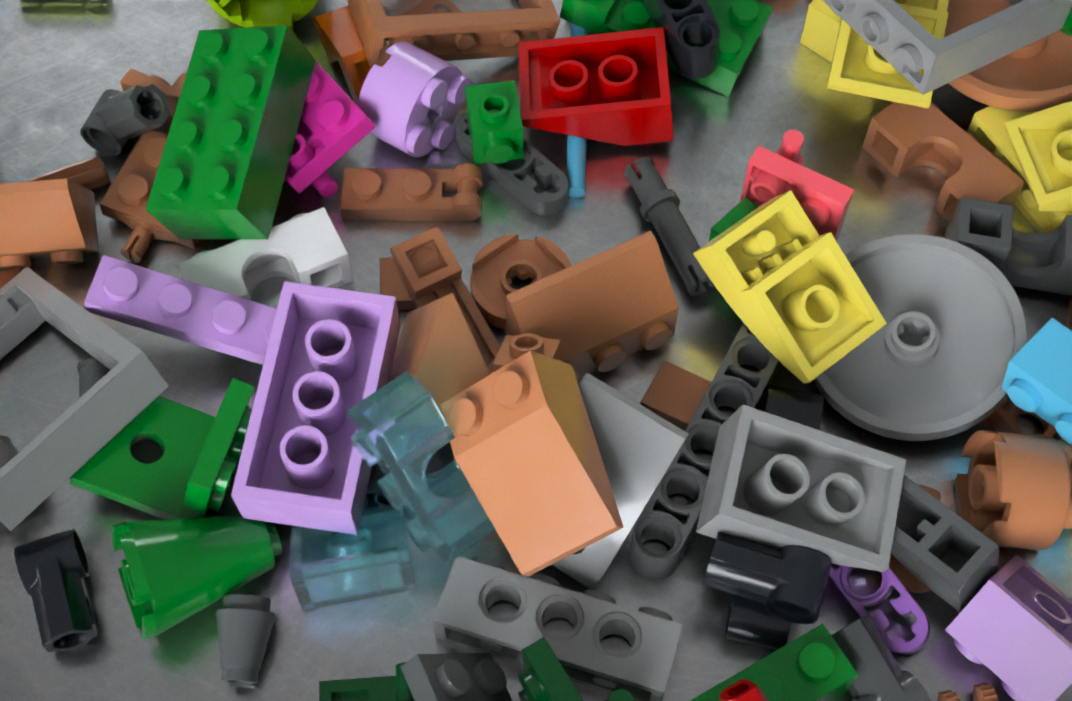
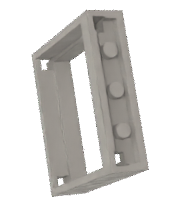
[822,0,1072,95]
[0,267,169,531]

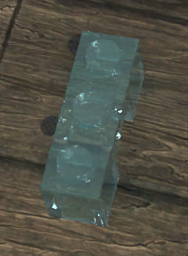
[346,371,495,565]

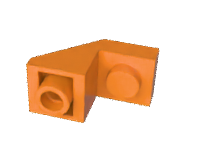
[312,5,387,105]

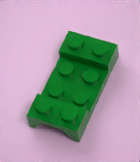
[560,0,773,97]

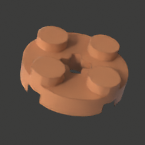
[470,234,571,333]

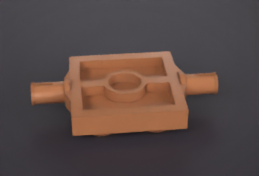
[99,130,200,263]

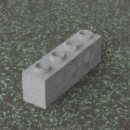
[433,555,683,701]

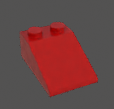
[518,27,674,146]

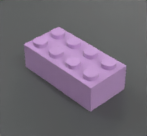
[231,281,401,535]

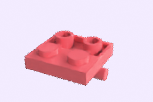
[740,130,854,242]

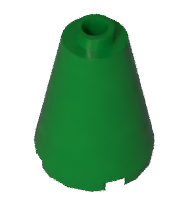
[111,514,282,640]

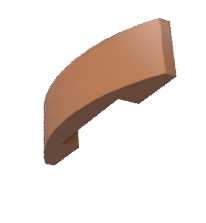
[390,226,500,374]

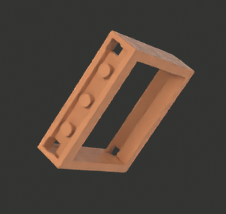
[347,0,560,66]

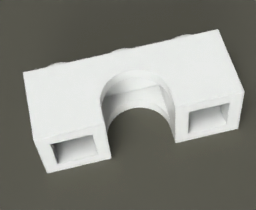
[177,207,353,300]

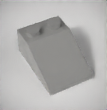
[696,405,906,572]

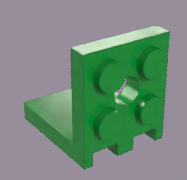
[70,378,255,519]

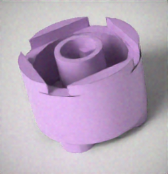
[357,41,472,158]

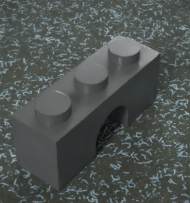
[945,197,1072,296]

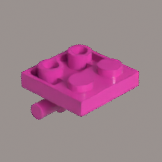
[285,61,375,198]

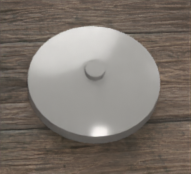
[814,234,1027,441]

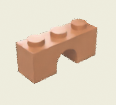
[862,102,1025,223]

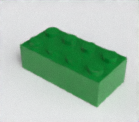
[146,25,316,239]

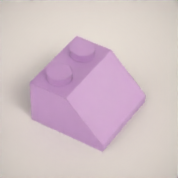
[945,554,1072,701]

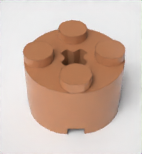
[955,430,1072,550]

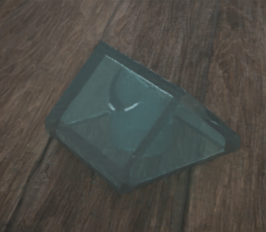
[289,506,416,610]

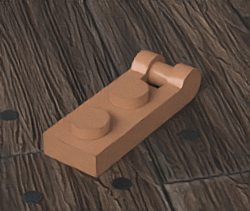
[340,163,483,221]

